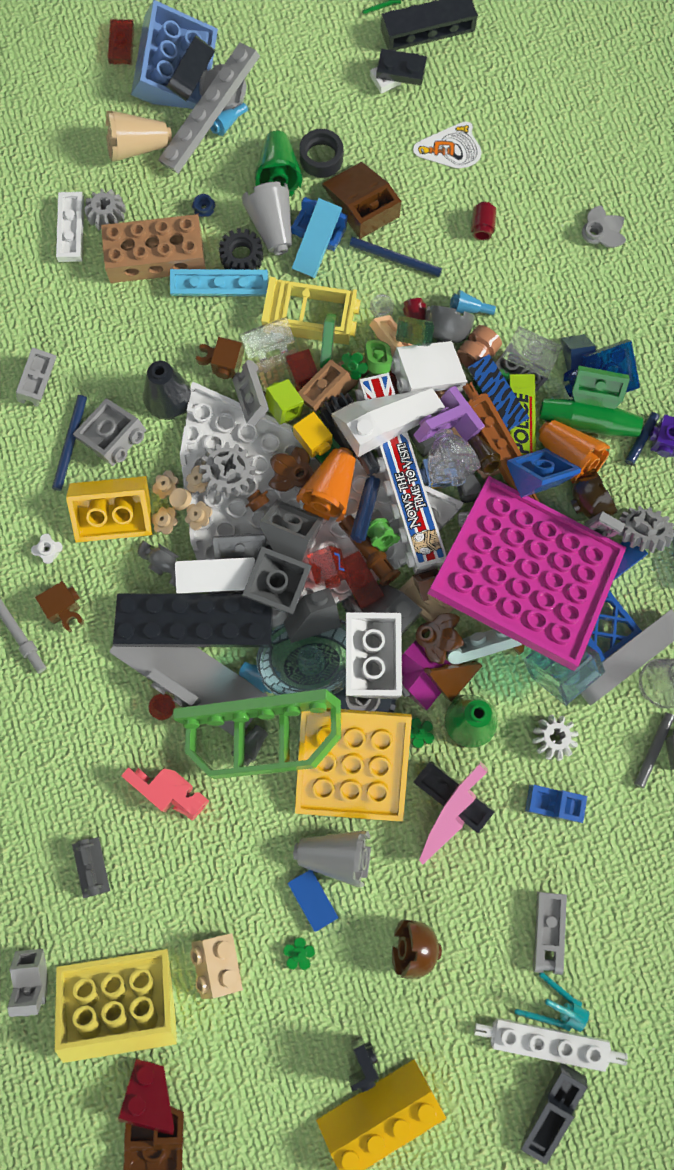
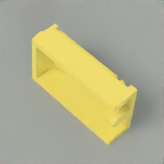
[261,277,361,345]

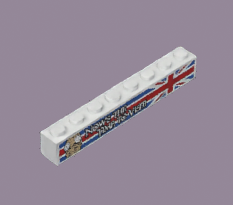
[355,373,447,574]

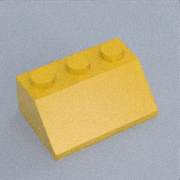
[66,476,152,542]

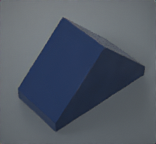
[560,334,596,384]

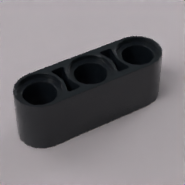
[166,35,216,101]

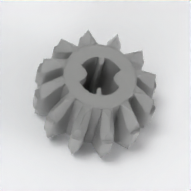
[84,188,126,231]

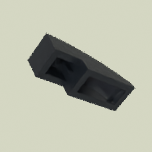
[520,1063,588,1165]

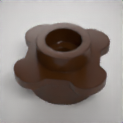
[245,490,270,512]

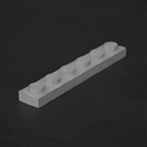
[158,43,260,174]

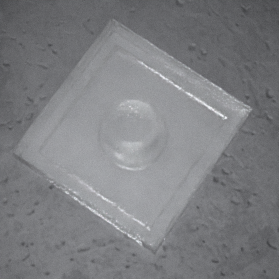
[502,326,563,378]

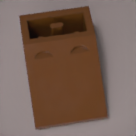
[322,162,402,239]

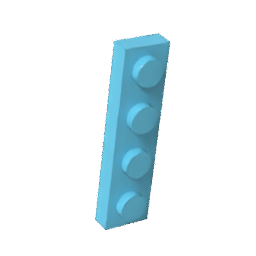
[170,269,268,297]

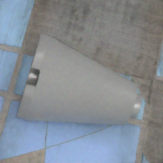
[241,182,292,255]
[293,830,371,888]

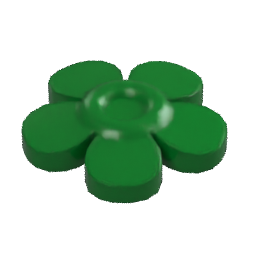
[341,352,368,380]
[410,718,434,749]
[283,937,315,970]

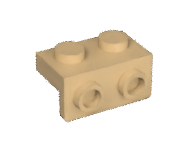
[190,933,243,999]

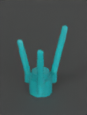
[514,973,589,1032]

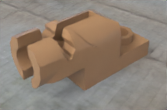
[298,352,370,412]

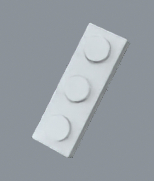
[56,192,84,262]

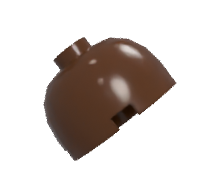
[392,920,442,979]

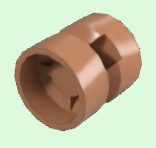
[456,325,502,369]

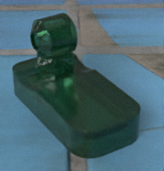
[396,316,434,347]

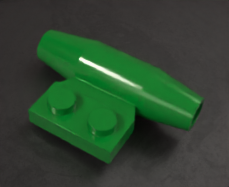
[539,366,643,437]

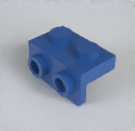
[291,197,347,252]

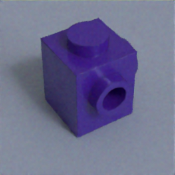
[649,414,674,457]

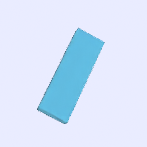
[292,198,342,278]

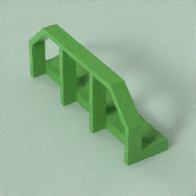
[173,689,341,779]

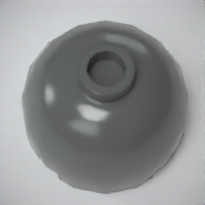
[424,305,475,343]

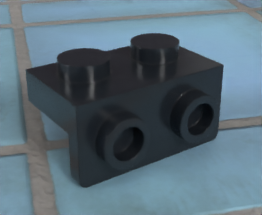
[376,48,427,86]
[349,1036,379,1093]

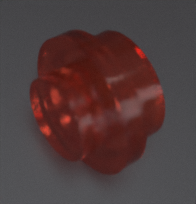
[149,694,176,720]

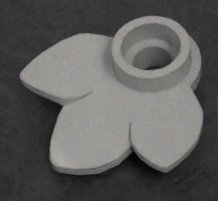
[582,205,626,248]

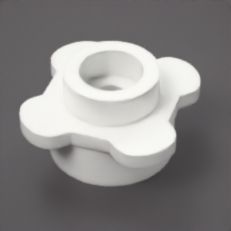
[31,534,63,564]

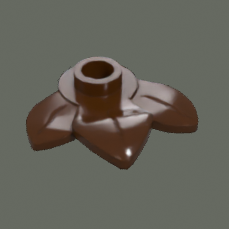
[268,446,314,492]
[416,613,464,664]

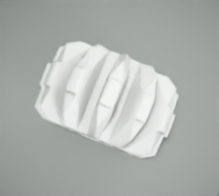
[532,715,578,761]

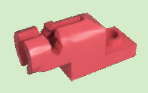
[121,768,209,821]

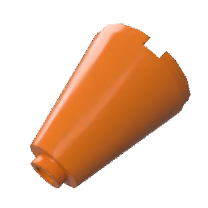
[539,420,610,484]
[296,447,356,522]

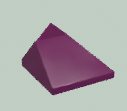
[402,640,451,711]

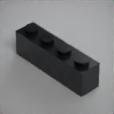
[381,0,478,50]

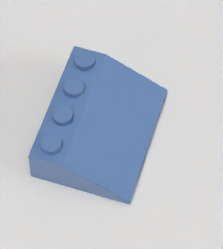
[131,0,218,109]

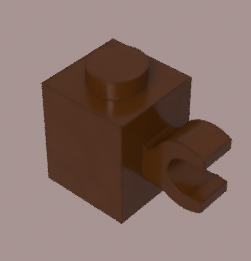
[196,337,244,379]
[35,581,84,632]

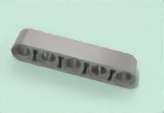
[573,609,674,706]

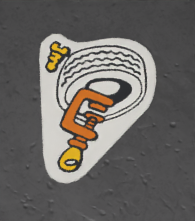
[413,122,481,168]

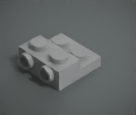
[73,398,146,466]

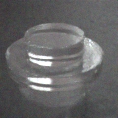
[370,294,394,318]

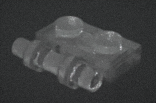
[239,317,300,373]

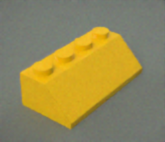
[316,1059,447,1170]

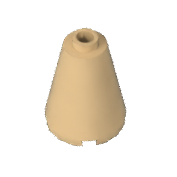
[105,110,172,161]

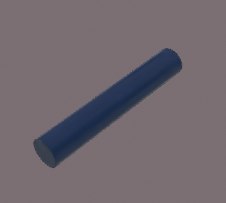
[625,412,660,466]

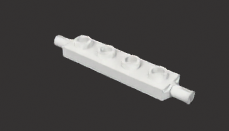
[474,1018,628,1072]

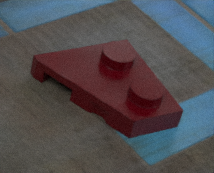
[118,1059,174,1135]

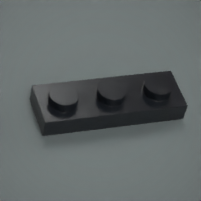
[413,760,495,833]

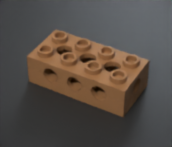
[101,214,206,283]

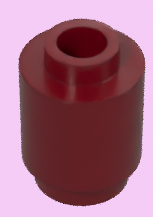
[471,201,497,241]

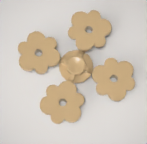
[151,465,212,535]

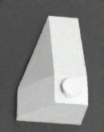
[332,388,445,457]

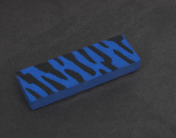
[468,354,529,431]

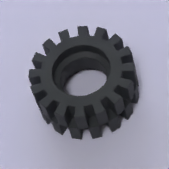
[219,228,263,270]

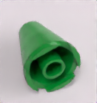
[255,130,302,197]
[445,695,498,748]

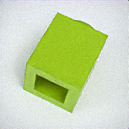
[265,379,304,425]

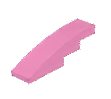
[419,761,488,864]

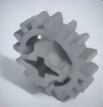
[199,442,256,498]
[618,506,674,553]

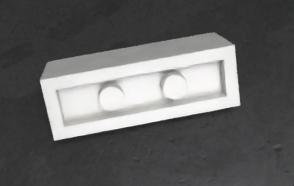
[175,558,255,593]

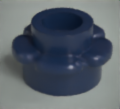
[192,194,216,217]

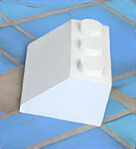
[346,612,402,699]

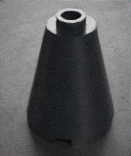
[143,361,191,420]

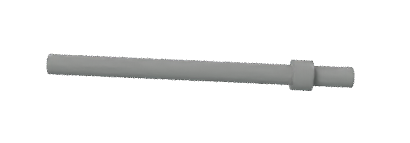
[0,599,47,674]

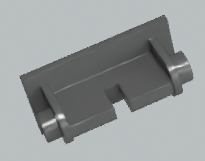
[72,837,111,899]

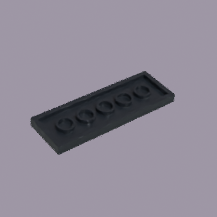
[113,593,273,647]

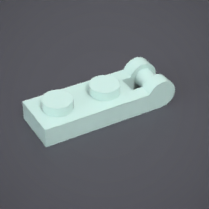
[447,629,522,664]

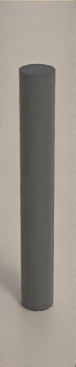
[634,712,674,789]

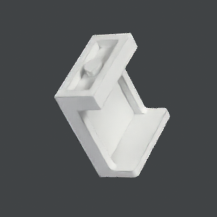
[391,341,467,394]

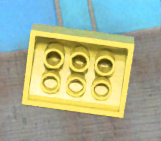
[55,949,177,1063]

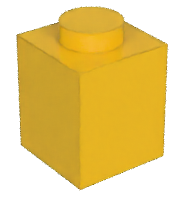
[293,411,332,458]

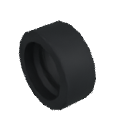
[299,129,344,178]

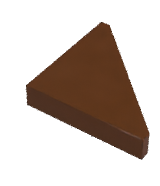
[424,661,482,702]

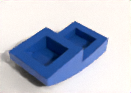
[525,785,587,823]

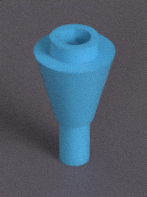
[210,103,248,136]
[450,289,496,315]

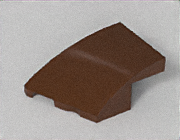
[123,1085,184,1170]

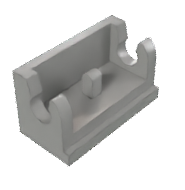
[16,347,57,407]

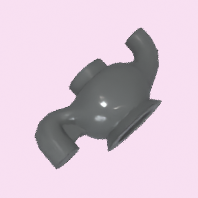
[137,540,179,587]

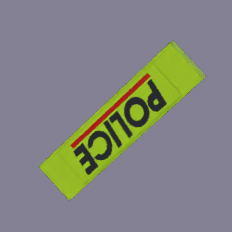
[509,374,536,456]

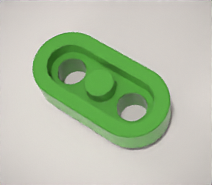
[364,340,392,375]

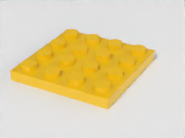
[295,708,412,822]

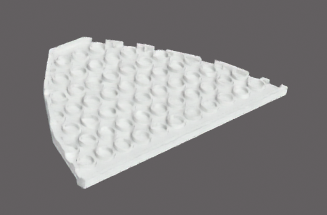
[180,382,464,629]

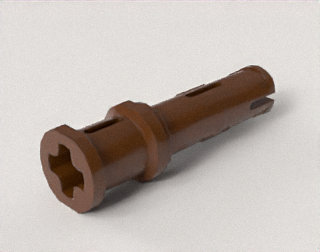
[338,514,401,587]

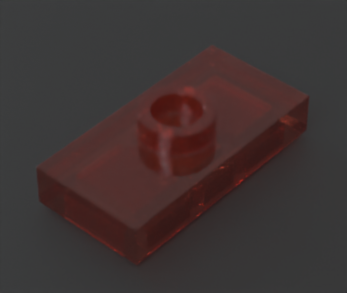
[107,19,134,64]
[336,550,384,609]

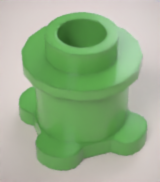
[367,518,400,552]

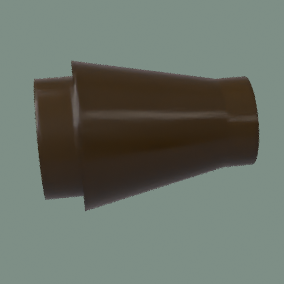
[469,436,502,474]

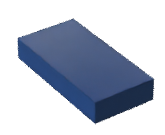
[288,870,339,932]

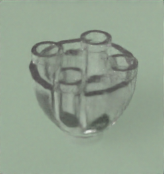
[428,429,481,486]

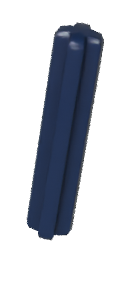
[350,475,381,543]

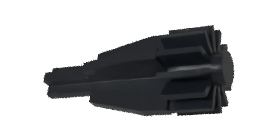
[318,393,380,476]

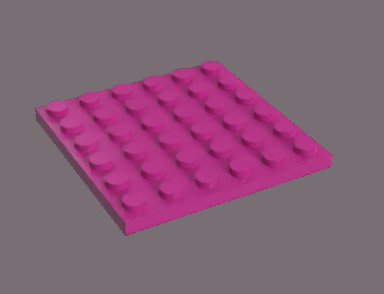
[427,476,626,671]

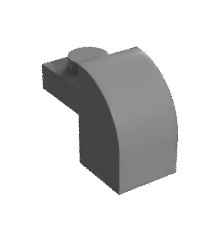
[7,949,48,1017]

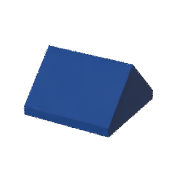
[507,449,581,498]

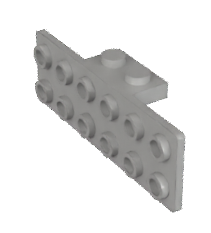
[110,645,268,736]

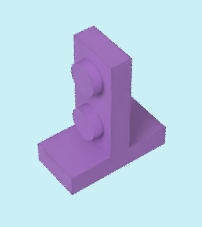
[414,386,485,443]

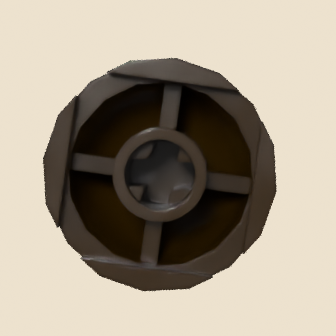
[570,468,617,519]

